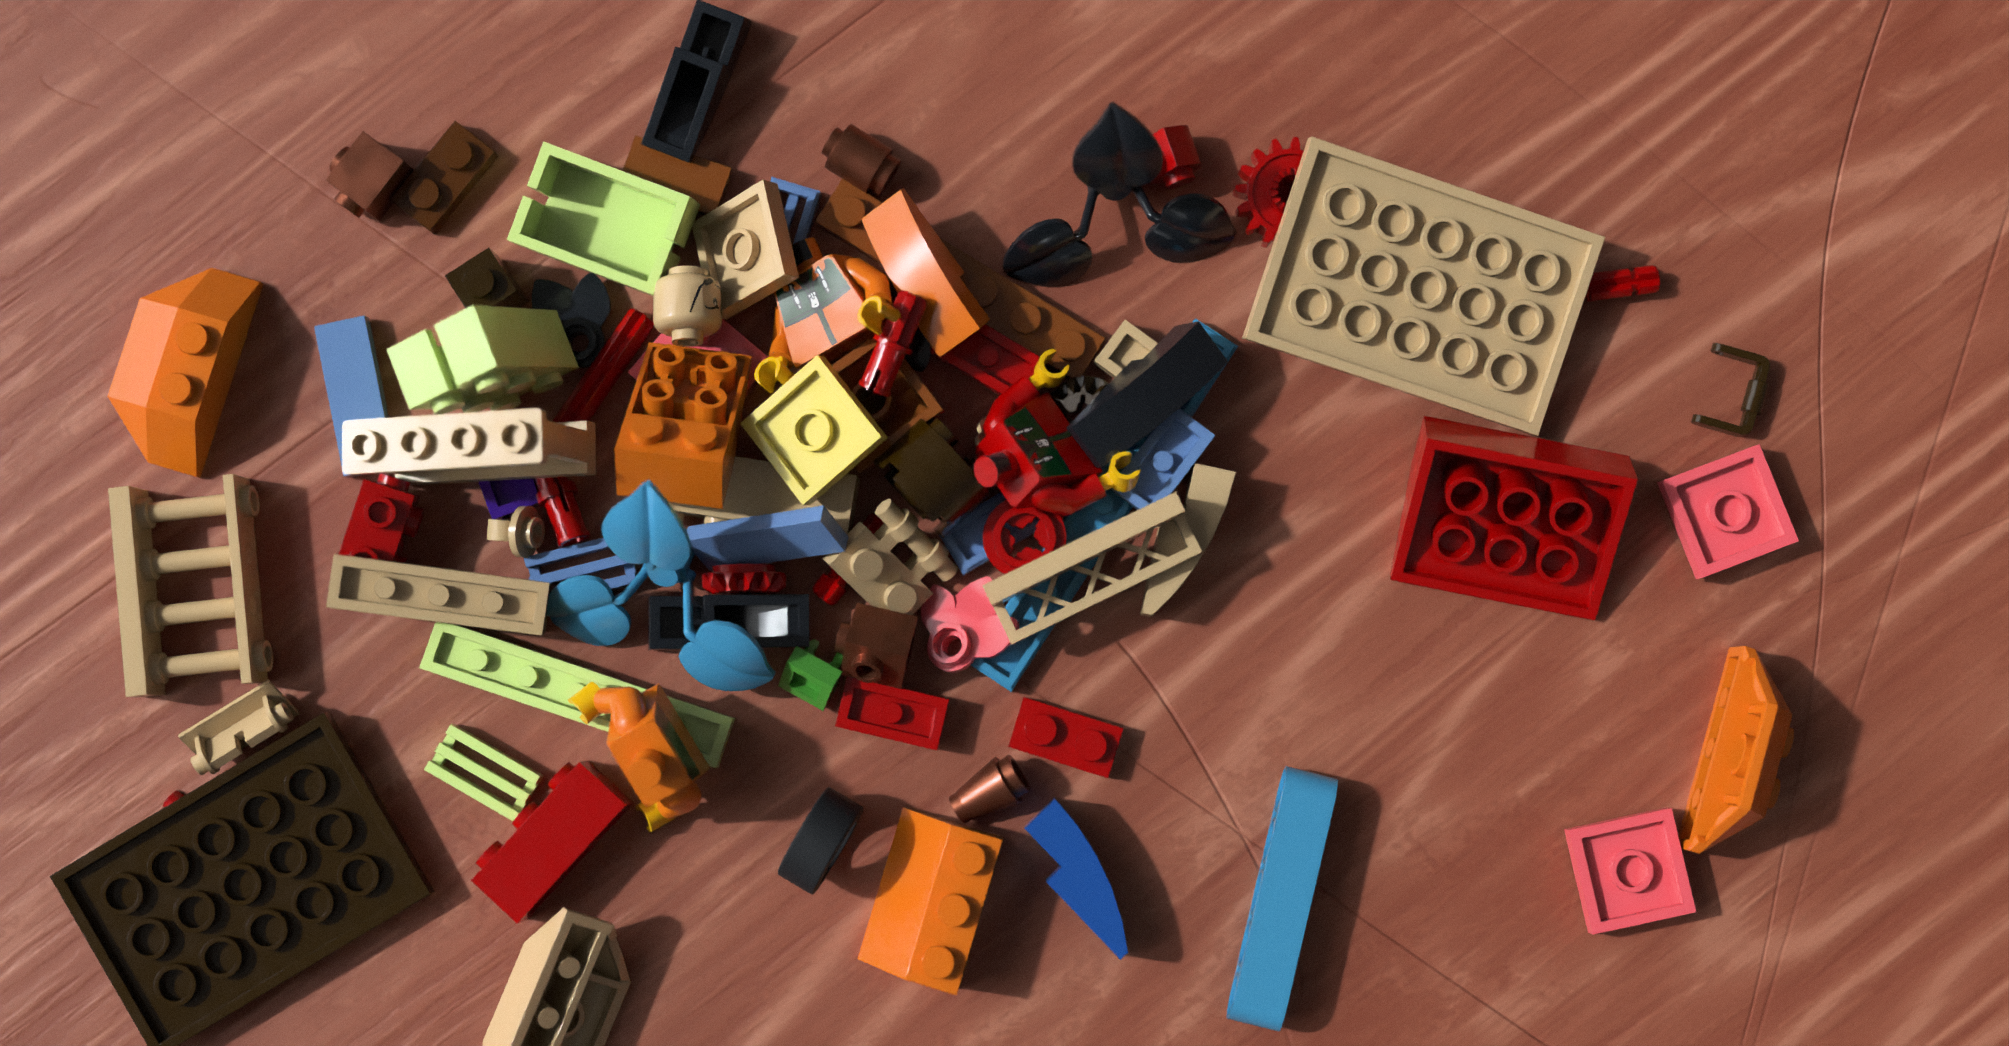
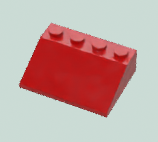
[1390,416,1638,621]

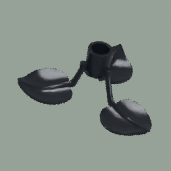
[1003,102,1237,287]

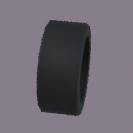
[778,787,864,895]

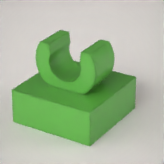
[778,639,843,711]

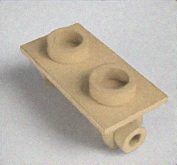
[178,679,299,775]

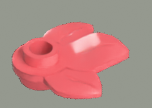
[921,576,1019,673]

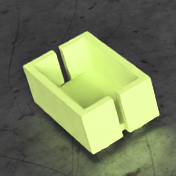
[507,141,701,296]
[387,305,579,415]

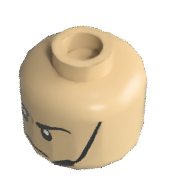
[653,266,722,347]

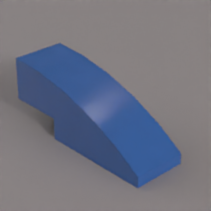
[1025,797,1128,960]

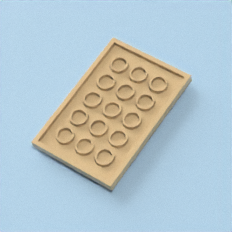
[1242,137,1605,436]

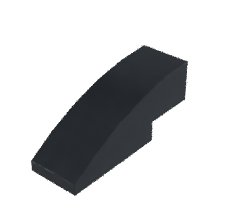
[641,0,752,163]
[1066,321,1228,468]
[648,594,810,650]

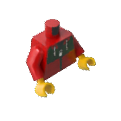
[974,349,1141,516]

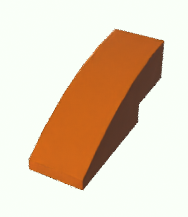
[861,188,990,357]

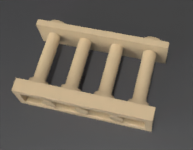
[108,474,273,697]

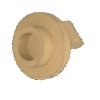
[487,506,545,558]

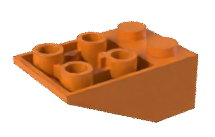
[615,342,752,509]

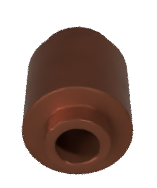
[821,124,901,196]

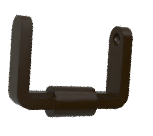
[1691,343,1770,437]

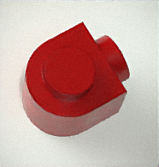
[1143,125,1202,189]

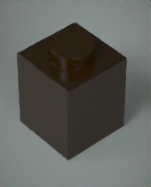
[445,247,529,309]

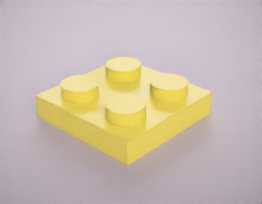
[740,355,888,506]

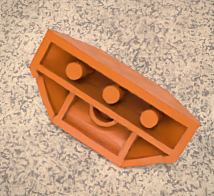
[108,268,263,478]
[1678,646,1794,854]

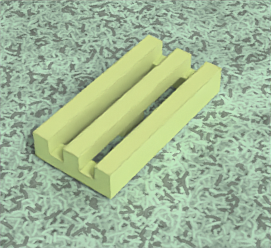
[424,724,544,821]

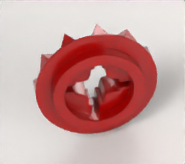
[983,500,1066,574]
[702,564,786,595]

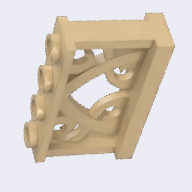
[342,408,596,485]

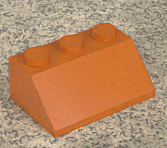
[858,807,1003,996]

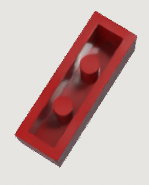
[471,761,634,924]

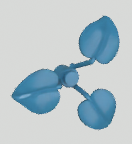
[546,480,776,691]

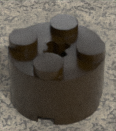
[874,419,990,538]

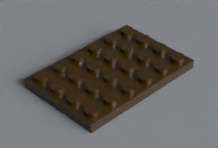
[50,712,435,1046]

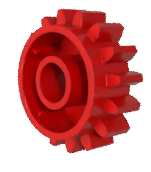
[1233,137,1304,248]

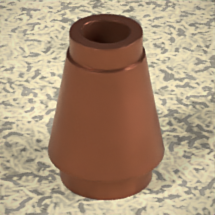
[949,755,1030,824]

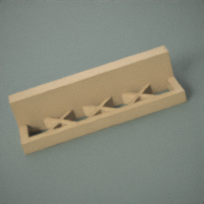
[982,492,1202,645]
[326,554,551,636]

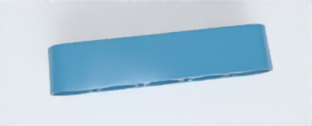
[1226,766,1338,1032]

